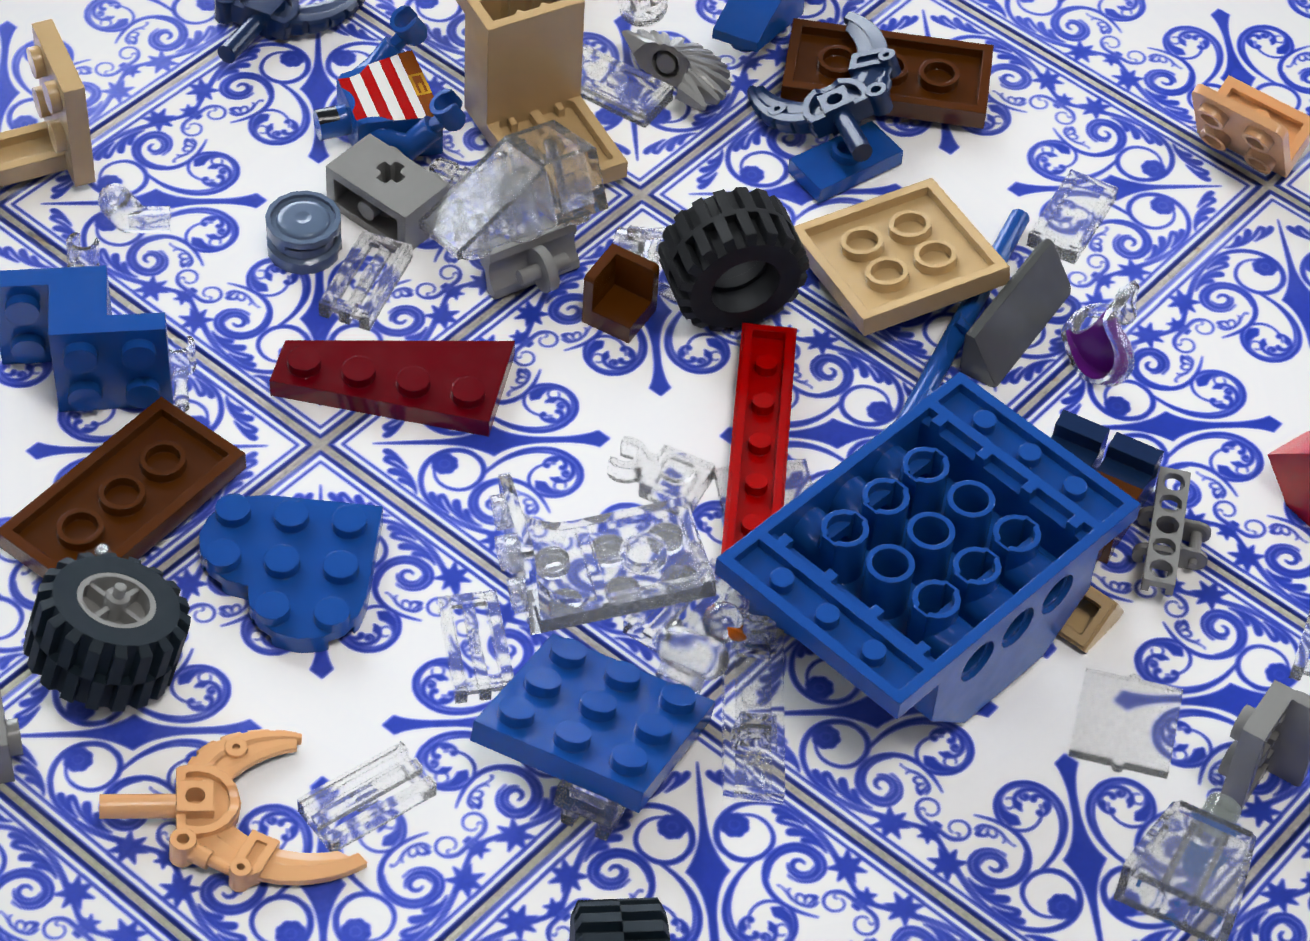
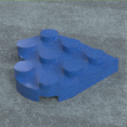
[199,493,383,653]

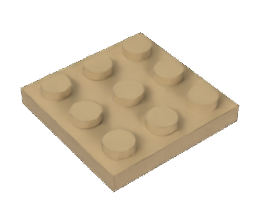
[794,178,1010,336]

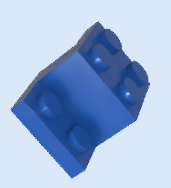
[0,265,173,412]

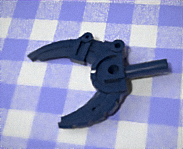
[214,0,365,64]
[747,11,901,162]

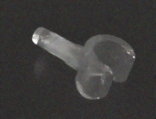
[66,232,100,267]
[169,336,197,412]

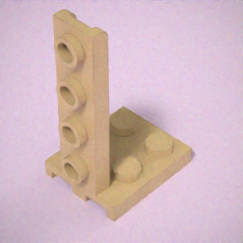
[0,19,96,187]

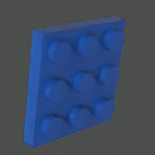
[470,633,715,813]

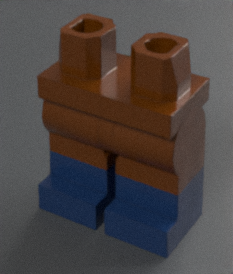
[1051,409,1164,564]

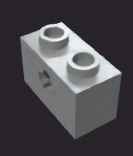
[326,133,449,256]

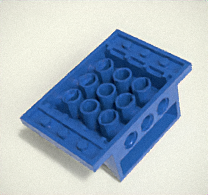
[715,372,1141,723]

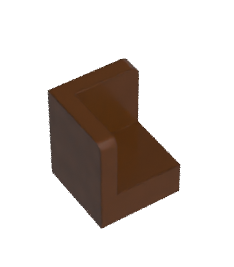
[582,243,659,344]

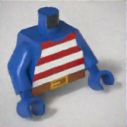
[313,5,466,161]

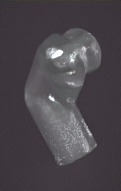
[98,183,171,233]

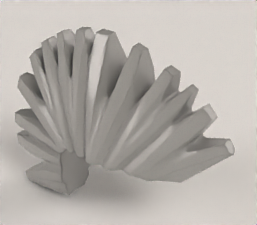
[621,29,732,111]

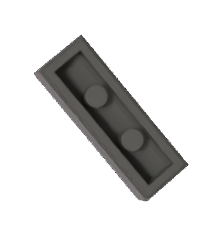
[960,238,1071,388]

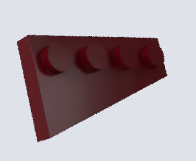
[269,340,515,437]

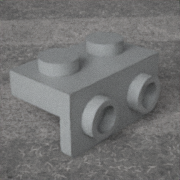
[1218,680,1310,812]

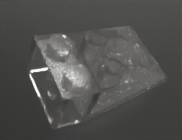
[418,120,608,260]

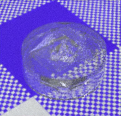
[617,0,668,27]

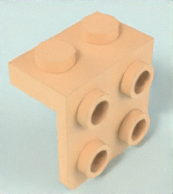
[1191,75,1310,178]

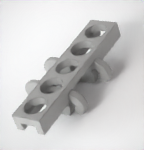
[1132,466,1211,596]

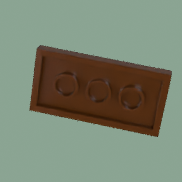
[781,18,994,129]
[0,397,247,578]

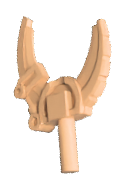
[99,729,368,892]

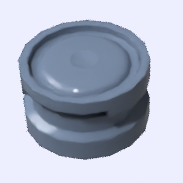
[265,190,342,275]

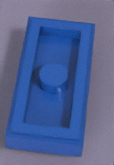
[788,120,903,203]

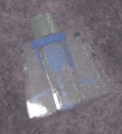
[1113,793,1256,941]

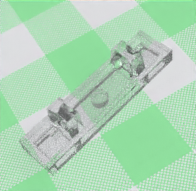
[721,594,785,805]

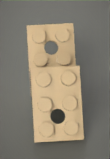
[456,0,628,208]

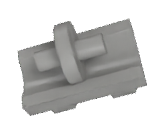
[478,215,580,300]

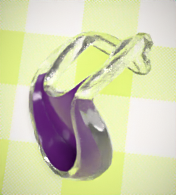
[1061,280,1140,387]

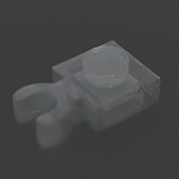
[607,436,715,517]

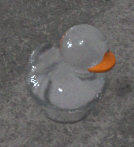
[655,601,747,694]

